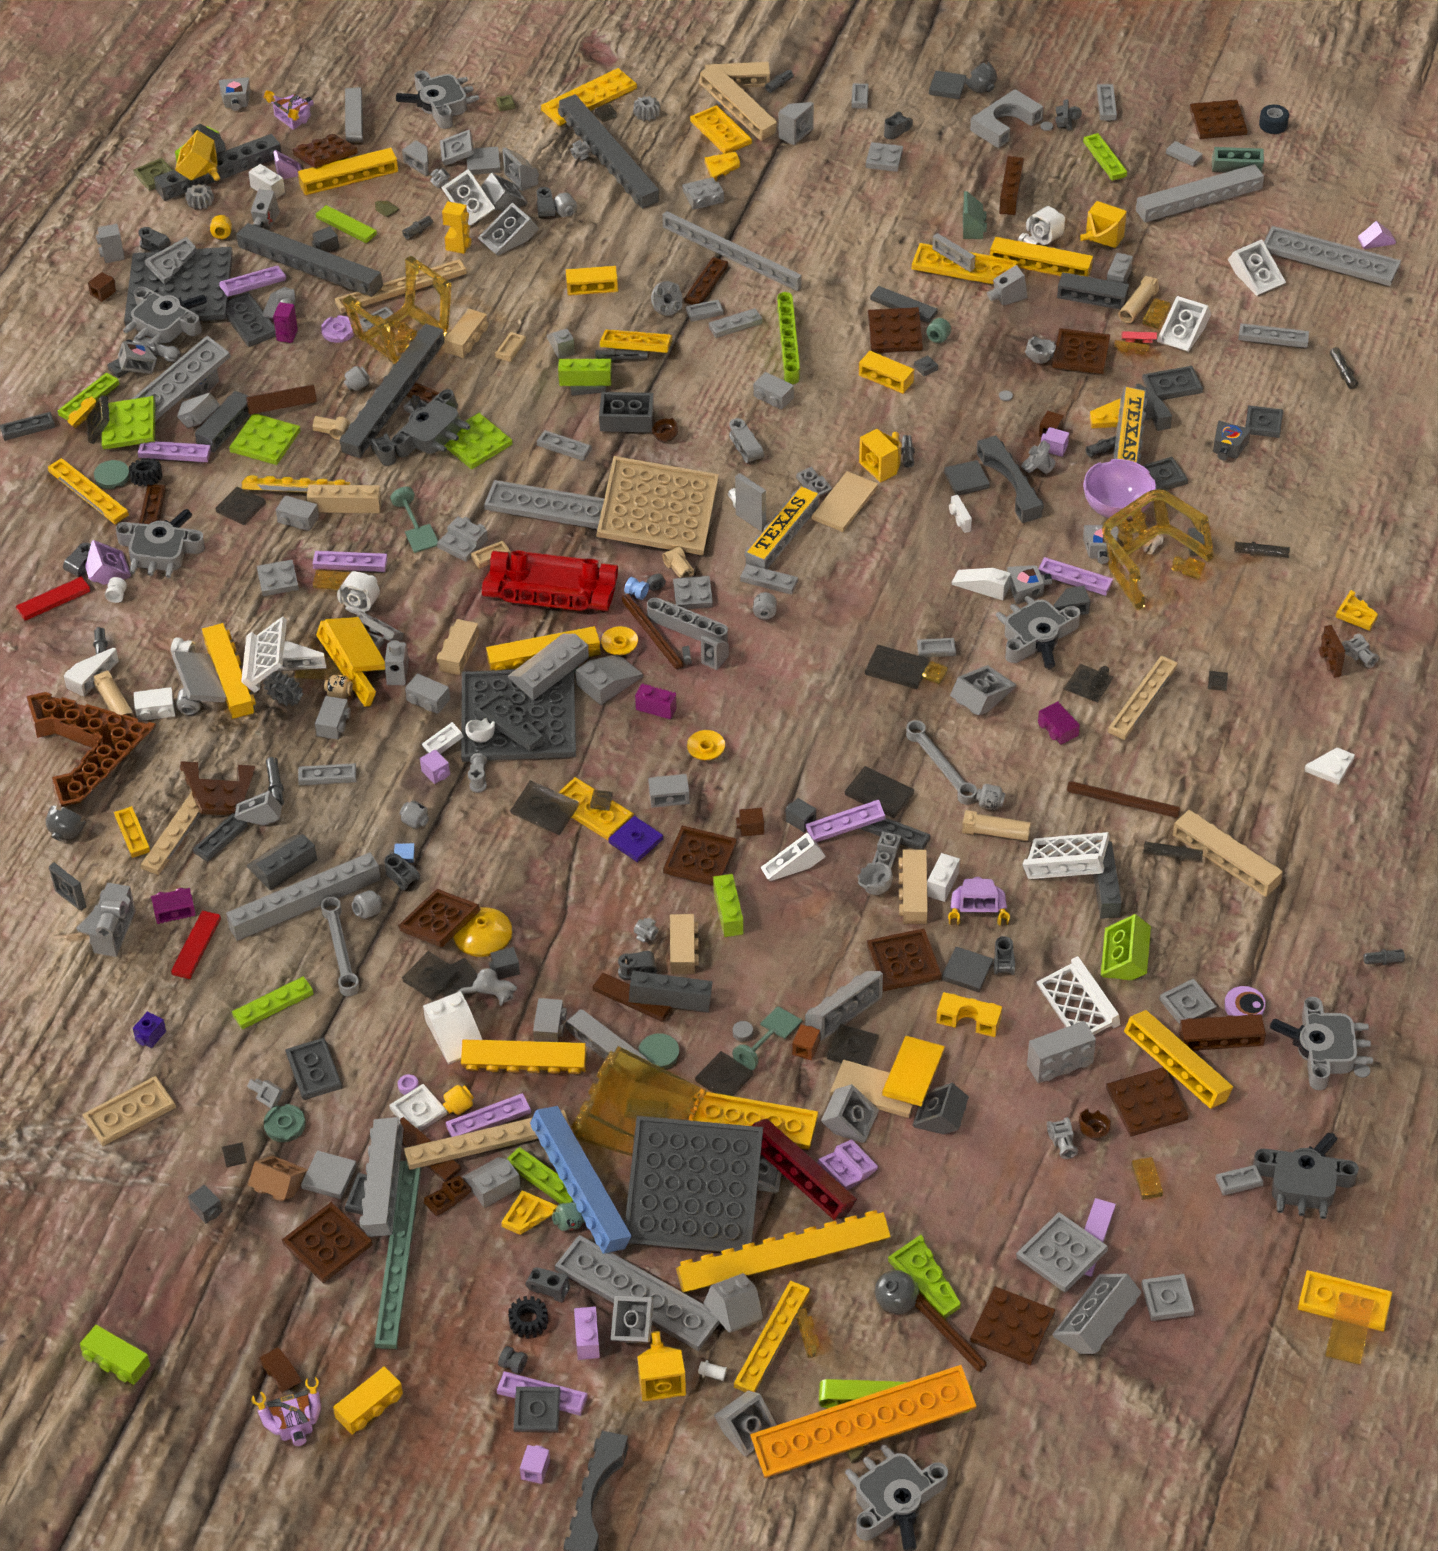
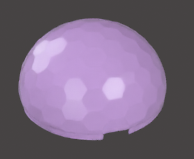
[1083,459,1156,520]

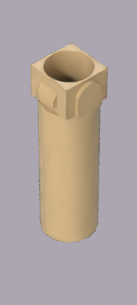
[1118,276,1159,323]
[93,670,135,718]
[962,810,1031,842]

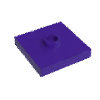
[608,816,663,862]

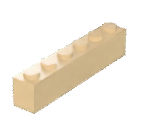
[699,64,777,141]
[1173,810,1283,897]

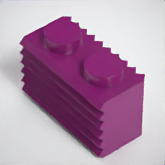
[273,302,298,343]
[635,683,677,719]
[1038,701,1080,745]
[151,888,196,924]

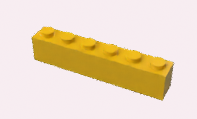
[298,148,398,195]
[990,237,1093,277]
[202,623,256,719]
[486,626,601,670]
[1124,1010,1233,1109]
[461,1039,587,1074]

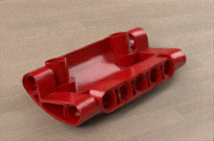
[482,550,618,611]

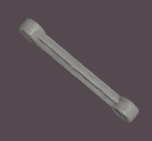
[906,720,977,805]
[321,897,360,996]

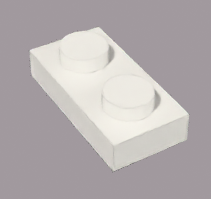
[949,495,972,533]
[422,722,464,754]

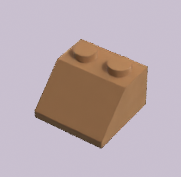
[248,1156,308,1201]

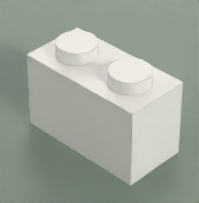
[248,164,285,199]
[134,687,175,721]
[927,853,960,902]

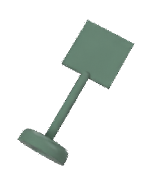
[390,487,438,553]
[732,1006,803,1071]

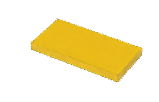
[690,105,752,154]
[600,329,673,353]
[324,617,385,672]
[550,777,634,840]
[882,1036,945,1107]
[1298,1270,1392,1332]

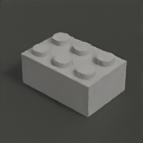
[89,883,136,957]
[1027,1021,1096,1083]

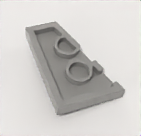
[145,237,196,285]

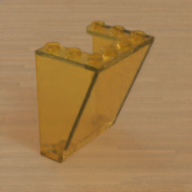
[571,1046,707,1156]

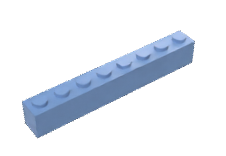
[530,1106,631,1254]

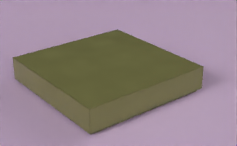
[133,158,173,191]

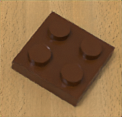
[1319,625,1346,678]

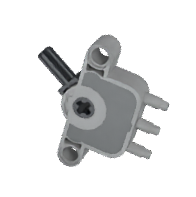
[396,70,479,129]
[123,287,207,347]
[116,509,205,578]
[996,596,1080,670]
[1270,996,1373,1090]
[845,1445,948,1551]

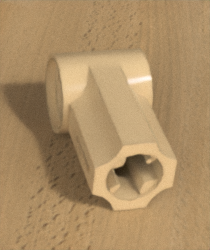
[312,416,350,440]
[662,547,694,578]

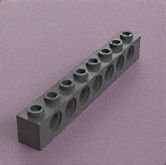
[154,134,281,201]

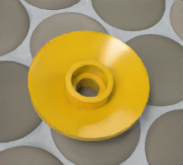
[601,626,638,655]
[687,730,725,760]

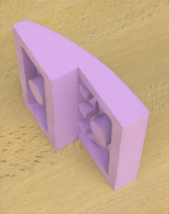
[817,1139,878,1190]

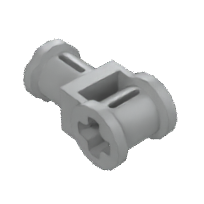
[1342,633,1379,668]
[468,753,487,793]
[1047,1117,1078,1159]

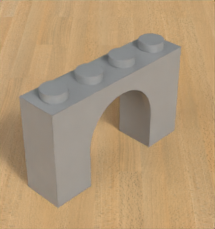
[970,89,1043,148]

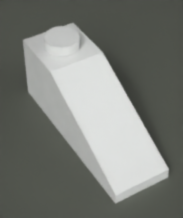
[952,568,1010,600]
[275,641,327,671]
[64,648,119,697]
[761,832,826,881]

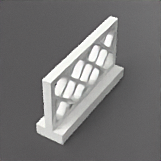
[241,617,287,693]
[1023,832,1110,879]
[1037,956,1120,1035]

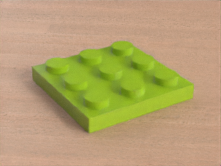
[102,396,155,449]
[444,413,513,470]
[229,414,301,465]

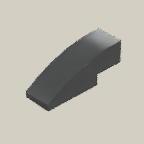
[1135,384,1172,431]

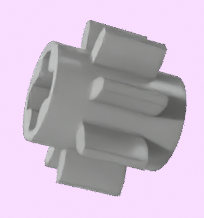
[570,140,591,161]
[430,168,450,188]
[634,918,659,943]

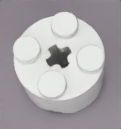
[1026,206,1065,246]
[337,571,380,614]

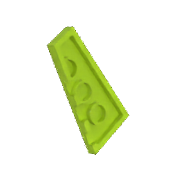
[888,1234,961,1319]

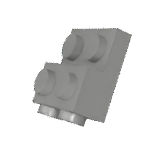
[682,177,724,210]
[437,516,488,562]

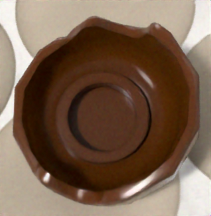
[652,418,678,442]
[1079,1108,1111,1139]

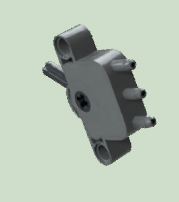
[391,389,470,457]
[1253,1133,1359,1219]

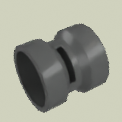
[498,1346,528,1375]

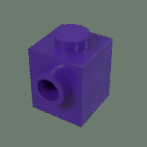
[133,1011,166,1048]

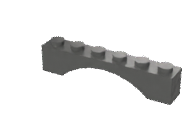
[976,435,1044,523]
[563,1430,629,1551]

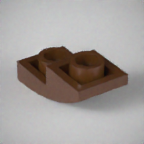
[423,1175,472,1216]
[258,1347,302,1394]

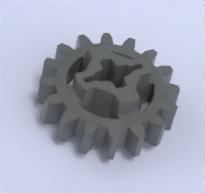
[263,671,303,706]

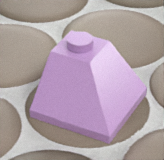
[85,540,131,585]

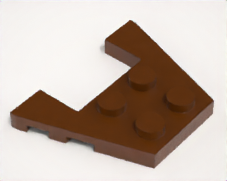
[180,761,255,816]

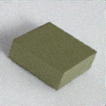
[496,95,515,111]

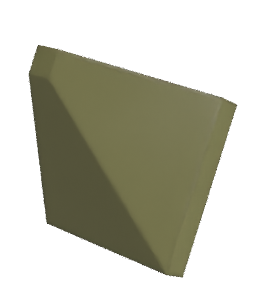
[375,201,399,218]

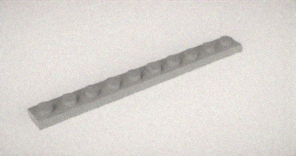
[662,211,801,291]

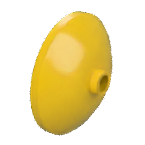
[453,907,512,957]

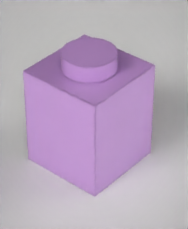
[1041,427,1069,457]
[420,749,450,784]
[520,1445,550,1484]

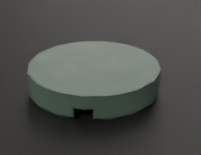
[94,460,130,489]
[639,1034,679,1071]
[264,1104,306,1142]

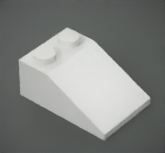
[441,169,495,226]
[1228,240,1286,296]
[1157,296,1211,352]
[423,991,482,1065]

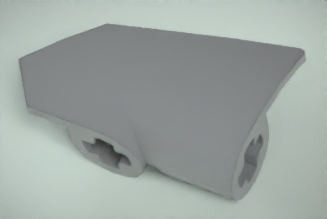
[263,287,296,319]
[76,893,131,938]

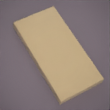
[812,471,878,532]
[830,1060,914,1118]
[82,1076,176,1147]

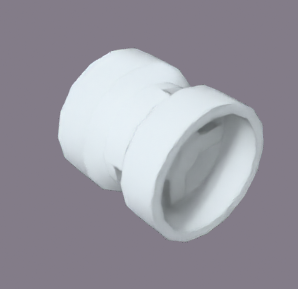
[105,577,127,603]
[171,637,196,655]

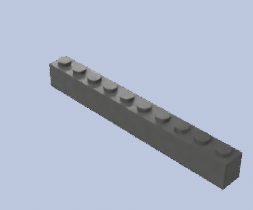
[558,94,659,209]
[236,223,383,297]
[340,324,445,458]

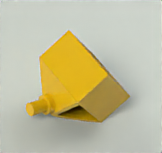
[175,130,220,181]
[1080,201,1127,248]
[859,429,901,483]
[637,1331,686,1402]

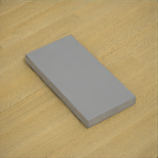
[172,651,226,703]

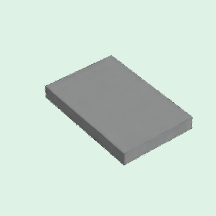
[735,473,766,532]

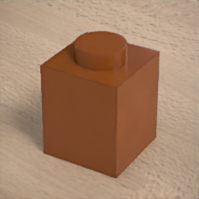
[792,1024,820,1061]

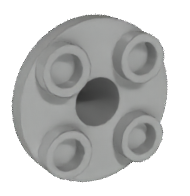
[651,281,682,316]
[1021,440,1055,474]

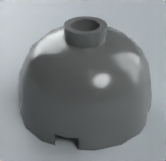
[965,61,997,93]
[45,805,86,841]
[874,1270,919,1315]

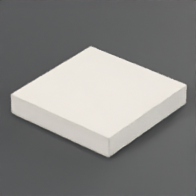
[389,1084,447,1131]

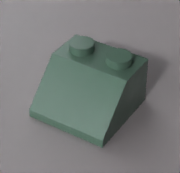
[963,191,987,239]

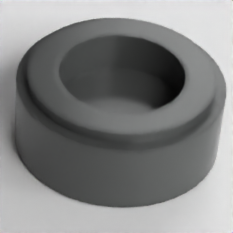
[647,573,666,591]
[682,646,692,665]

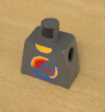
[1213,421,1251,460]

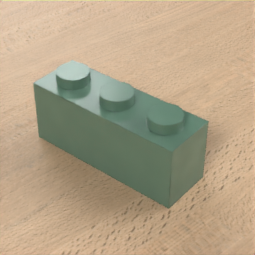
[1212,147,1264,172]

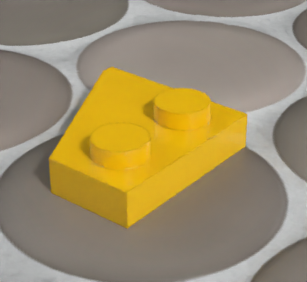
[705,152,740,181]
[67,396,102,429]
[1090,398,1121,428]
[1336,590,1378,631]
[501,1190,557,1235]

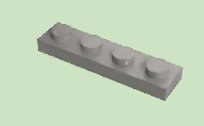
[1238,323,1309,348]

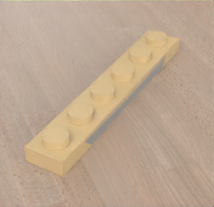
[1108,656,1178,740]
[141,792,201,875]

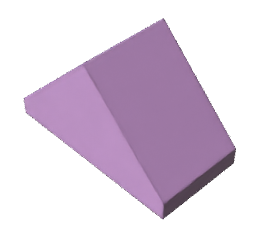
[273,150,303,179]
[1358,221,1396,249]

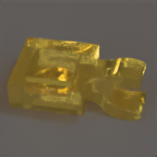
[1171,556,1206,580]

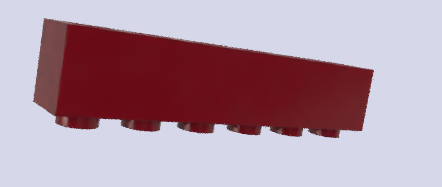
[752,1118,857,1221]

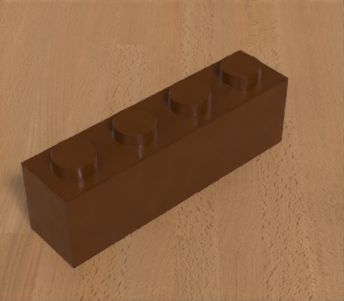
[999,156,1024,215]
[1179,1014,1266,1051]

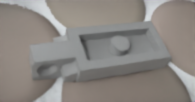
[357,611,404,641]

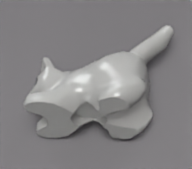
[457,968,517,1006]

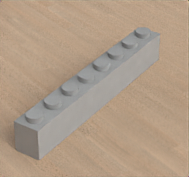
[1136,164,1264,222]
[226,852,381,941]

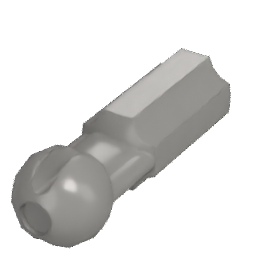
[133,334,180,363]

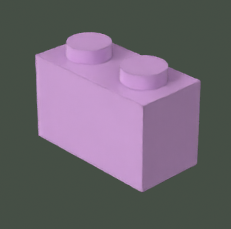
[574,1307,600,1360]

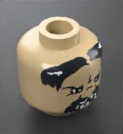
[324,674,353,699]

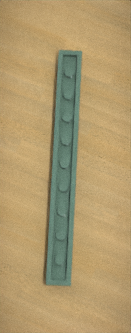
[375,1161,422,1349]

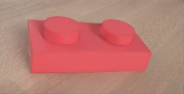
[1121,331,1157,343]

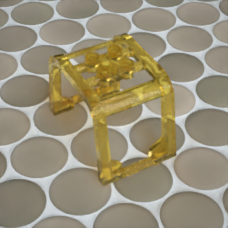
[343,256,452,364]
[1102,489,1214,610]

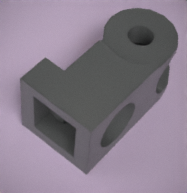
[525,1267,570,1303]

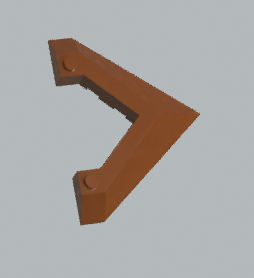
[26,692,156,807]

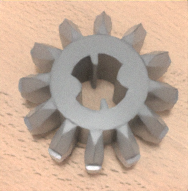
[633,95,660,121]
[185,184,214,210]

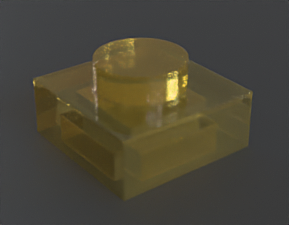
[923,661,948,685]

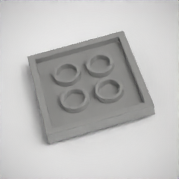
[1016,1212,1108,1293]

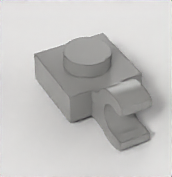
[247,1079,284,1109]

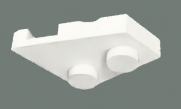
[1305,748,1355,785]

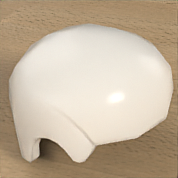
[465,718,495,743]

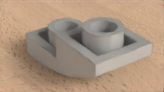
[796,466,832,497]
[872,831,901,870]

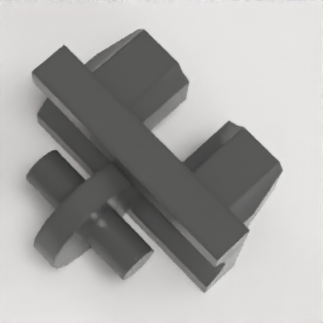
[1055,99,1082,131]

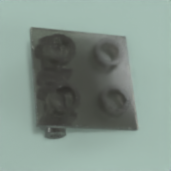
[1064,664,1114,703]

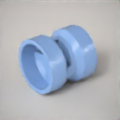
[624,577,649,600]

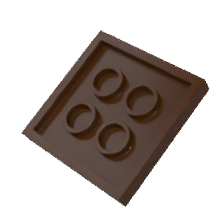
[1189,100,1248,139]
[292,134,358,168]
[868,307,923,353]
[1052,328,1111,374]
[663,825,737,886]
[398,889,481,948]
[867,928,941,992]
[1106,1067,1189,1137]
[282,1202,373,1283]
[970,1286,1055,1366]

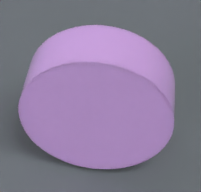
[398,1074,419,1095]

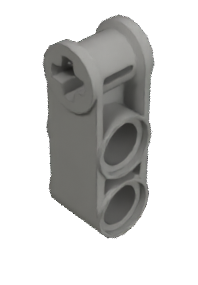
[729,418,764,463]

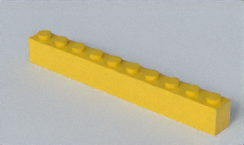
[676,1210,891,1293]

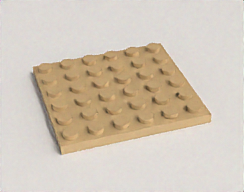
[596,456,719,555]

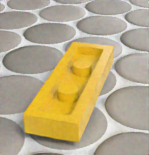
[114,806,150,858]

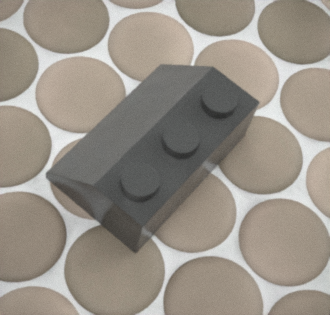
[247,834,317,890]

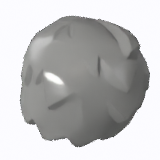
[1025,336,1056,363]
[857,861,893,895]

